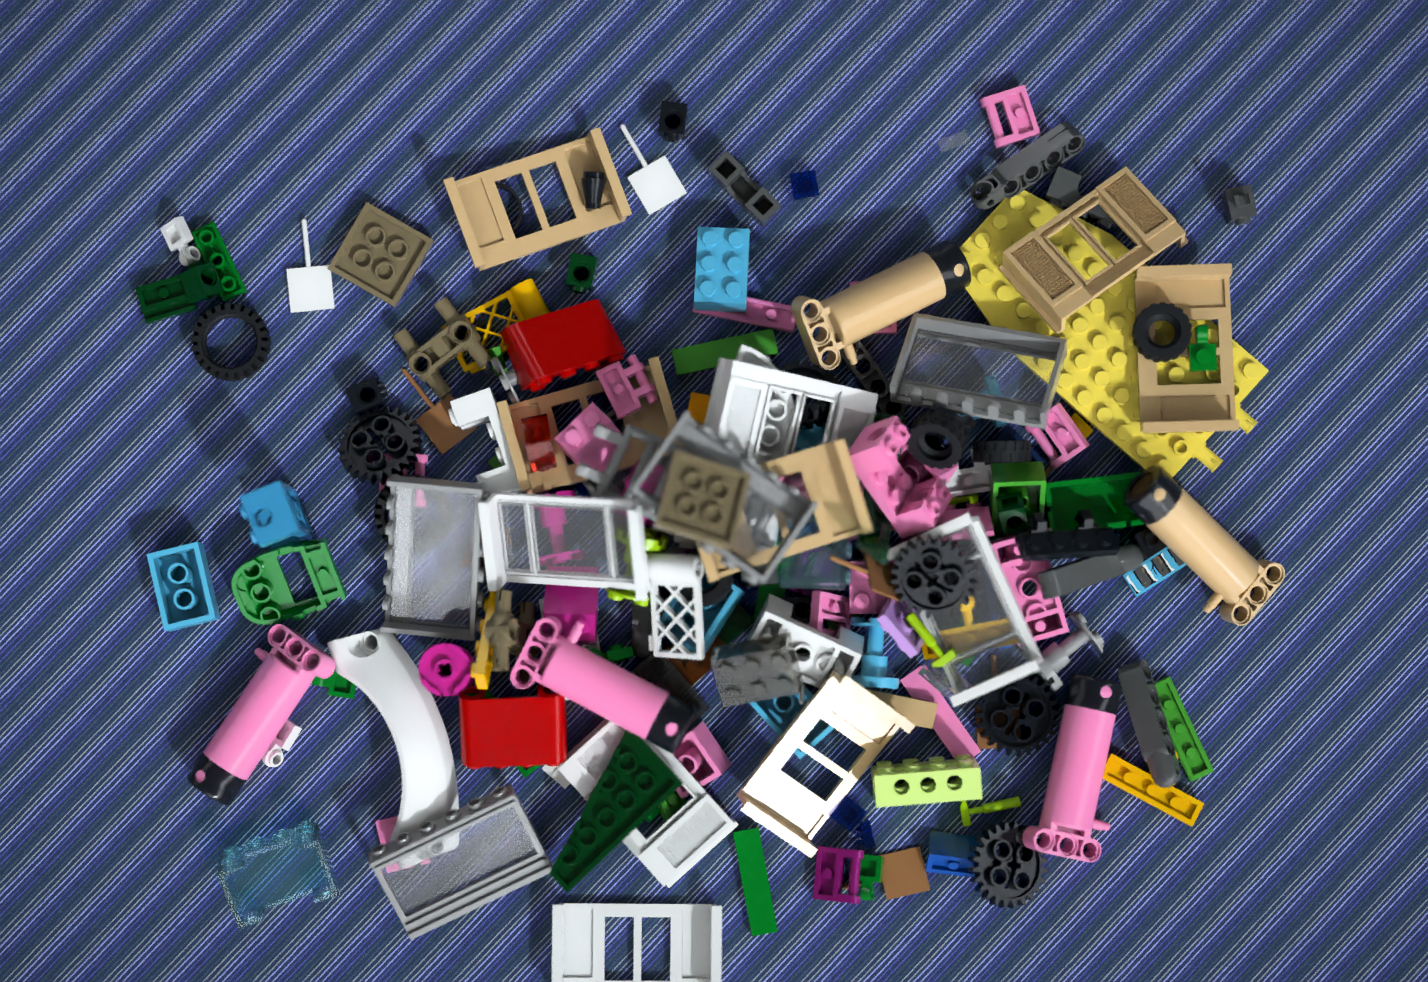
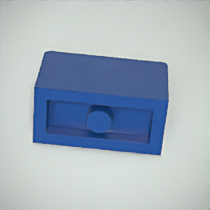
[926,831,978,877]

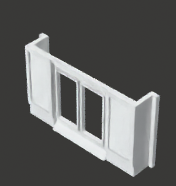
[704,357,879,482]
[558,719,739,888]
[552,903,722,982]

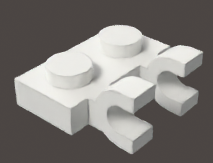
[945,449,990,497]

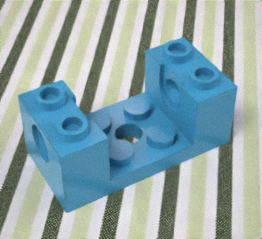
[238,480,314,549]

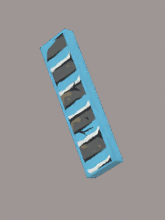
[1122,547,1186,597]

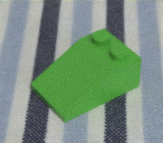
[989,461,1046,541]

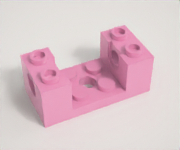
[849,415,953,539]
[990,532,1069,646]

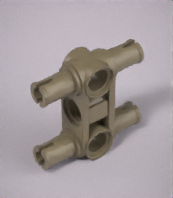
[394,297,492,400]
[485,590,541,682]

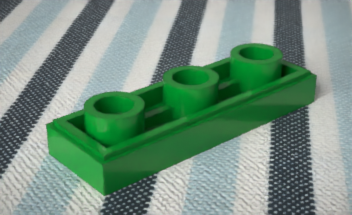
[191,221,248,303]

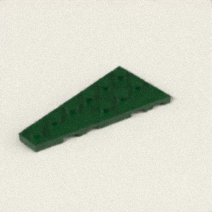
[549,730,683,893]

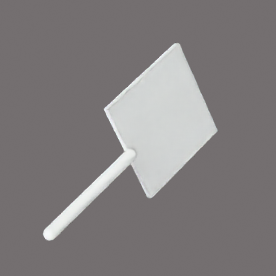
[620,124,687,215]
[286,219,335,313]

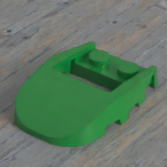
[231,538,347,625]

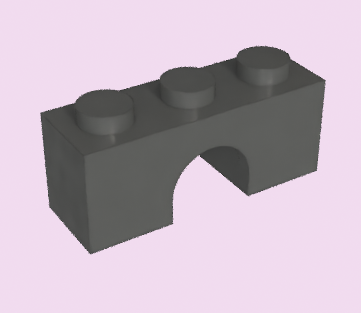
[708,151,781,228]
[1044,166,1117,229]

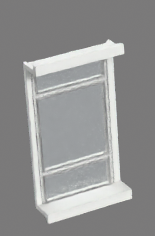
[478,492,652,601]
[884,513,1044,707]

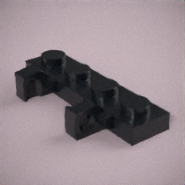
[1015,509,1120,562]

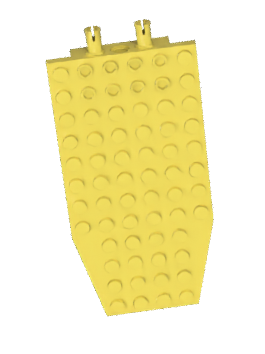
[960,190,1269,478]

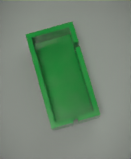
[1044,472,1146,531]

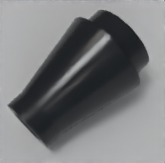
[581,171,606,209]

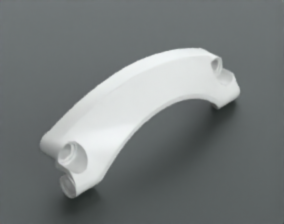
[327,628,459,869]

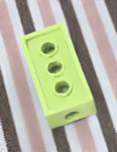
[871,754,982,807]

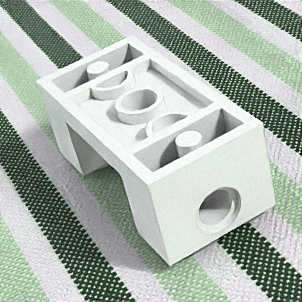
[448,387,521,495]
[744,593,864,688]

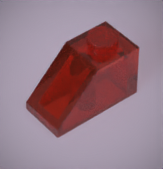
[521,413,557,472]

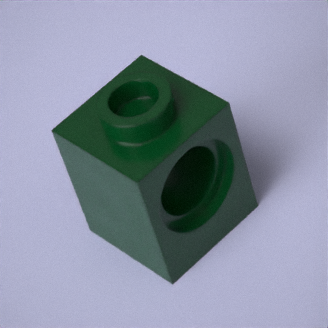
[566,253,598,294]
[179,261,224,304]
[996,491,1029,537]

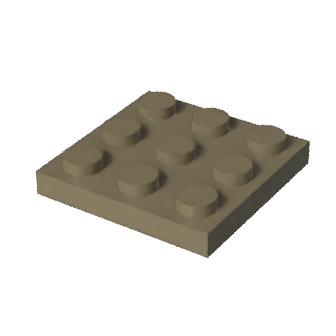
[327,202,435,308]
[653,449,751,551]

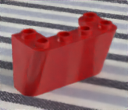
[501,299,627,392]
[458,684,568,769]

